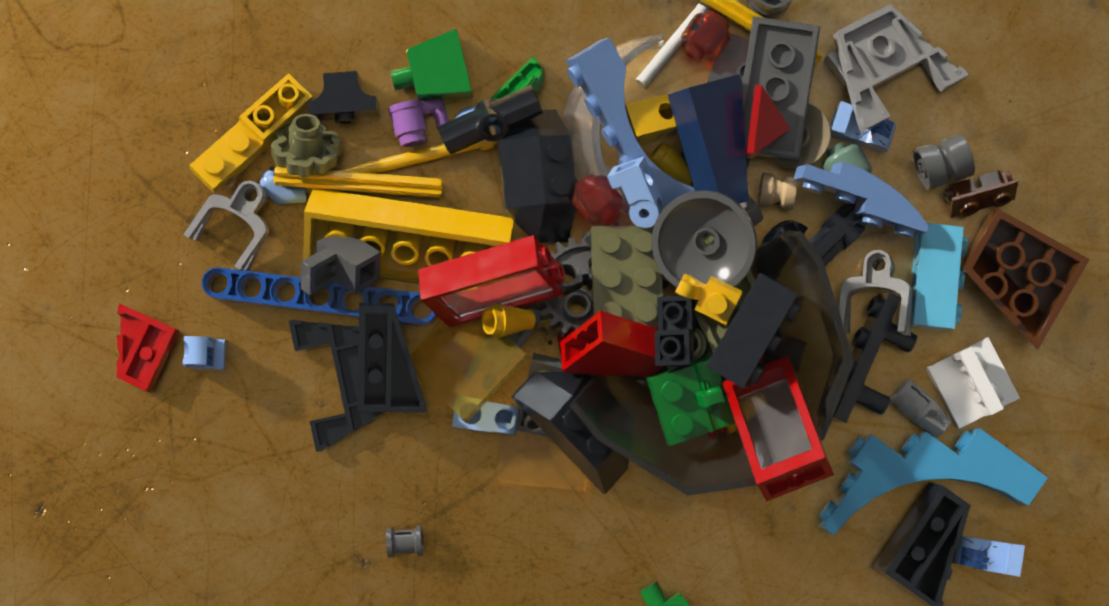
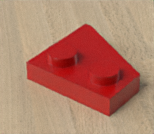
[117,303,180,393]

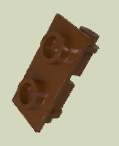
[943,169,1018,218]

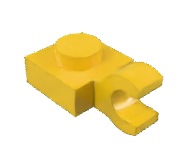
[675,273,743,325]

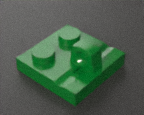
[647,356,735,446]

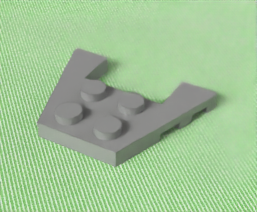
[833,4,969,134]

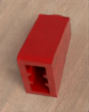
[560,310,665,377]

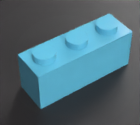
[911,223,968,332]

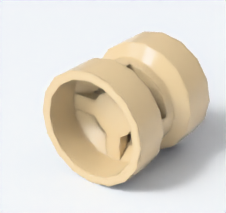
[758,172,797,210]

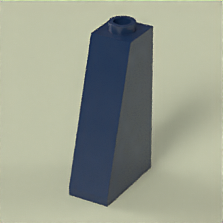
[668,74,749,204]

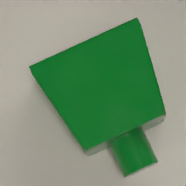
[390,29,473,101]

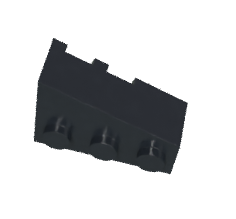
[706,273,807,388]
[357,303,428,412]
[872,482,971,606]

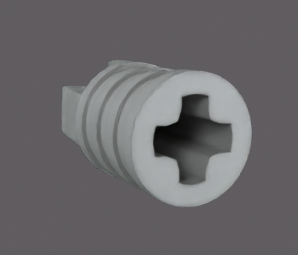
[890,378,951,438]

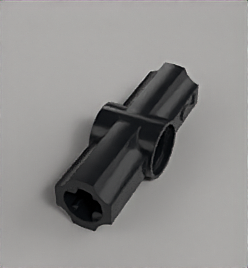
[438,85,544,154]
[796,200,867,274]

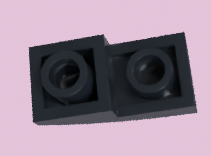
[654,296,695,366]

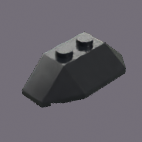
[498,109,577,244]
[511,372,632,494]

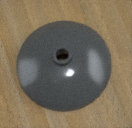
[652,190,757,287]

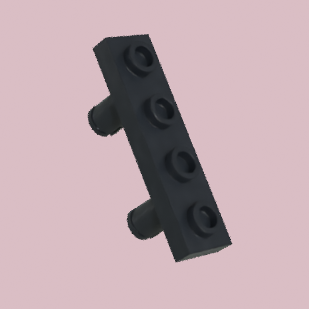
[824,292,918,423]

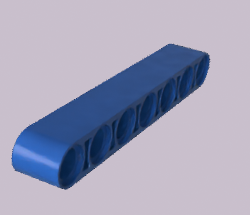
[201,267,438,327]

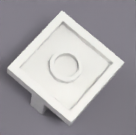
[925,337,1020,429]

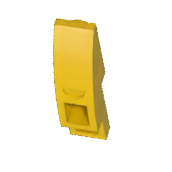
[189,73,312,193]

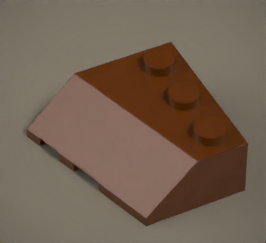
[963,209,1090,350]

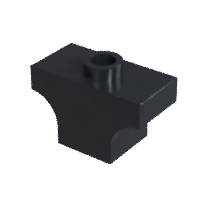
[308,71,380,124]

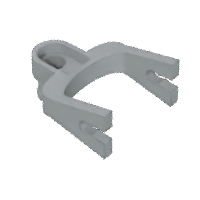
[183,181,269,271]
[836,250,912,336]

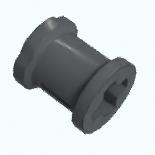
[386,525,424,558]

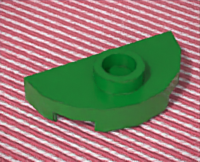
[490,56,545,100]

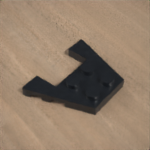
[289,320,387,452]

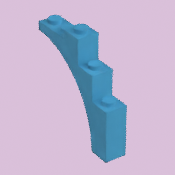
[818,428,1048,535]

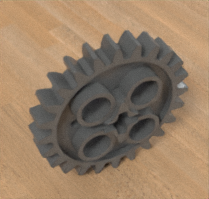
[534,234,593,339]

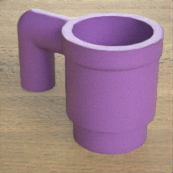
[388,99,449,148]

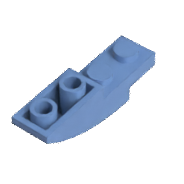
[793,162,929,238]

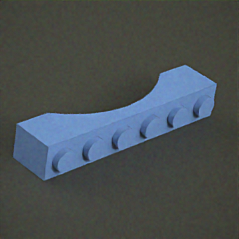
[566,38,695,209]

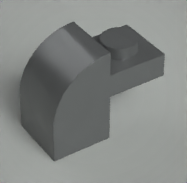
[301,236,381,295]

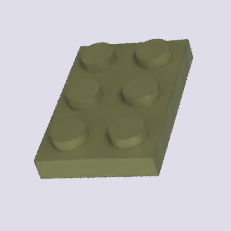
[591,225,663,329]

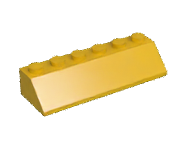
[303,188,514,283]

